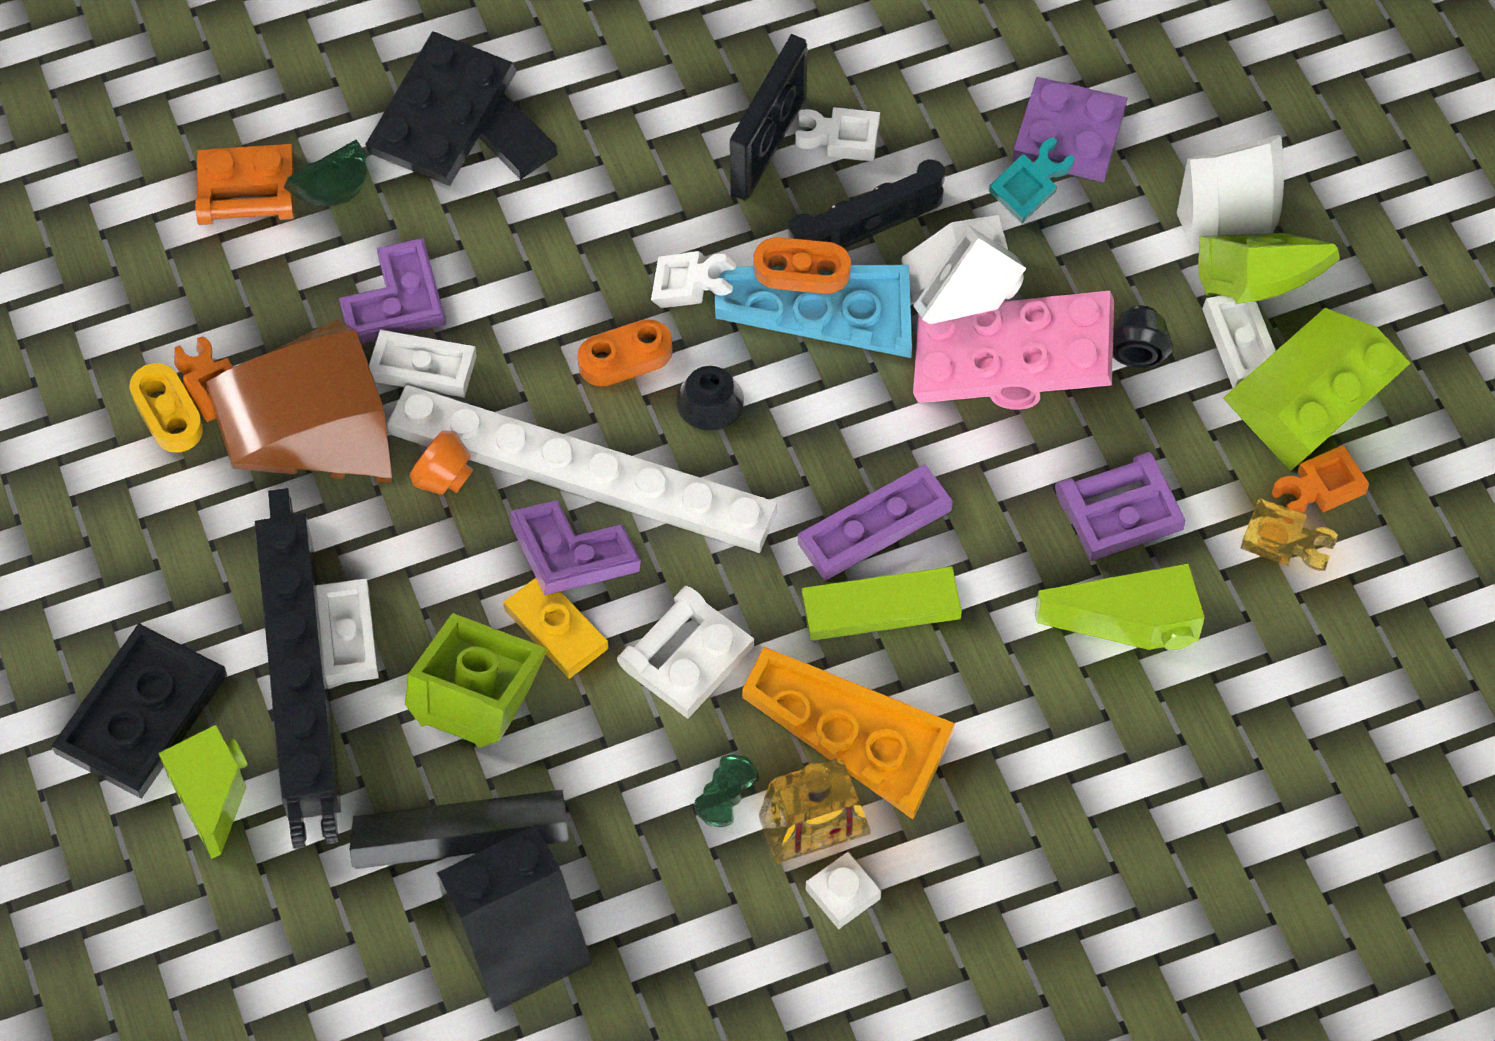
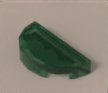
[284,139,367,206]

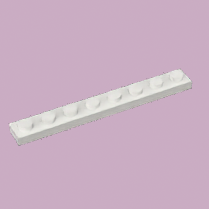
[387,384,777,553]

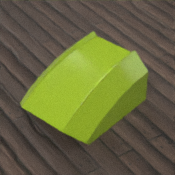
[1198,233,1340,304]
[405,613,548,748]

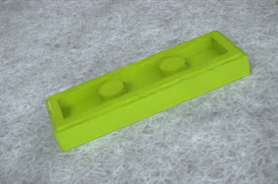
[801,566,962,641]

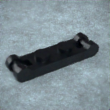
[789,159,945,248]

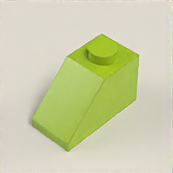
[158,725,248,859]

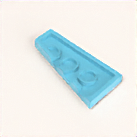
[715,265,912,358]

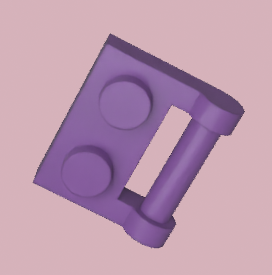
[1055,452,1186,561]

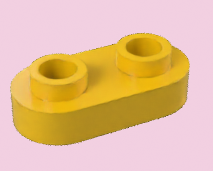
[129,363,203,452]

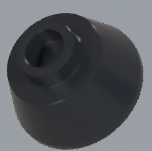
[1113,305,1173,368]
[676,366,744,431]

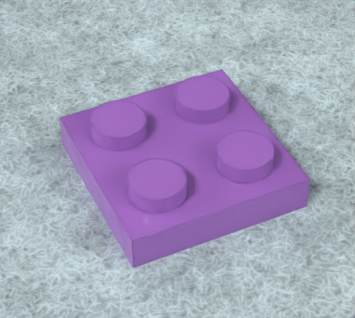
[1013,77,1128,182]

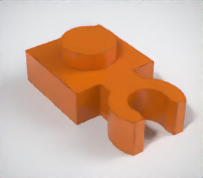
[174,336,233,422]
[1272,445,1369,519]

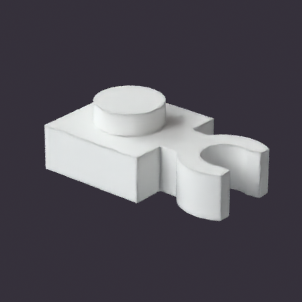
[795,107,880,162]
[651,251,736,308]

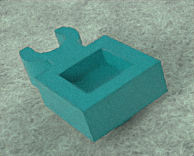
[989,137,1075,223]

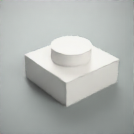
[806,852,881,929]

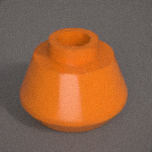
[409,431,474,496]

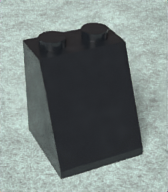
[437,825,592,1012]

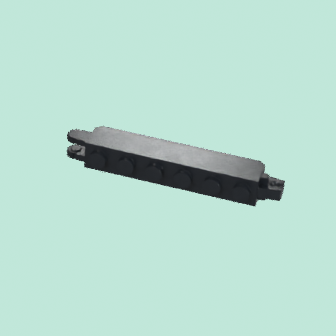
[255,488,341,849]

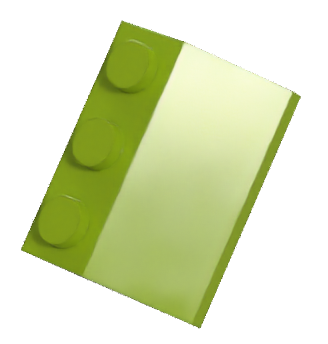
[1223,308,1411,471]

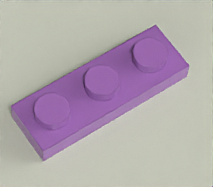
[798,464,953,581]

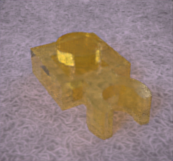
[1240,498,1338,571]

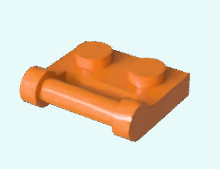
[195,144,295,225]

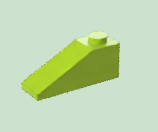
[1035,564,1205,650]

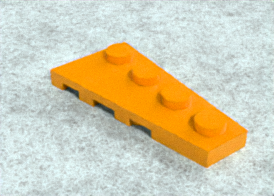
[742,647,955,820]

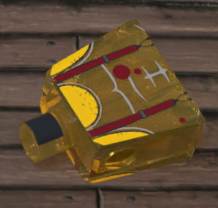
[759,759,871,864]

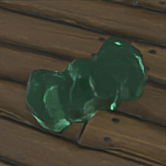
[694,754,759,827]

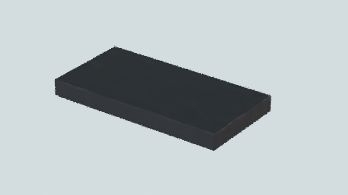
[349,789,569,869]

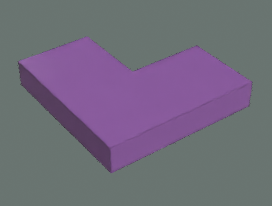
[339,238,446,344]
[510,500,641,595]

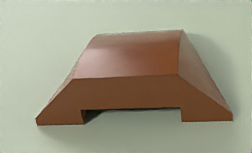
[206,320,392,484]

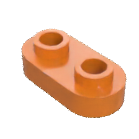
[753,237,851,294]
[577,319,673,386]

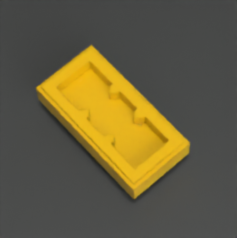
[503,578,609,679]

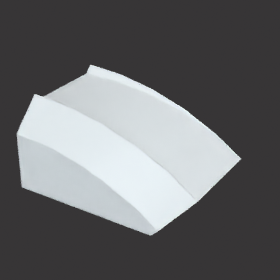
[1177,135,1284,248]

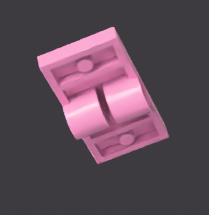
[913,291,1114,410]

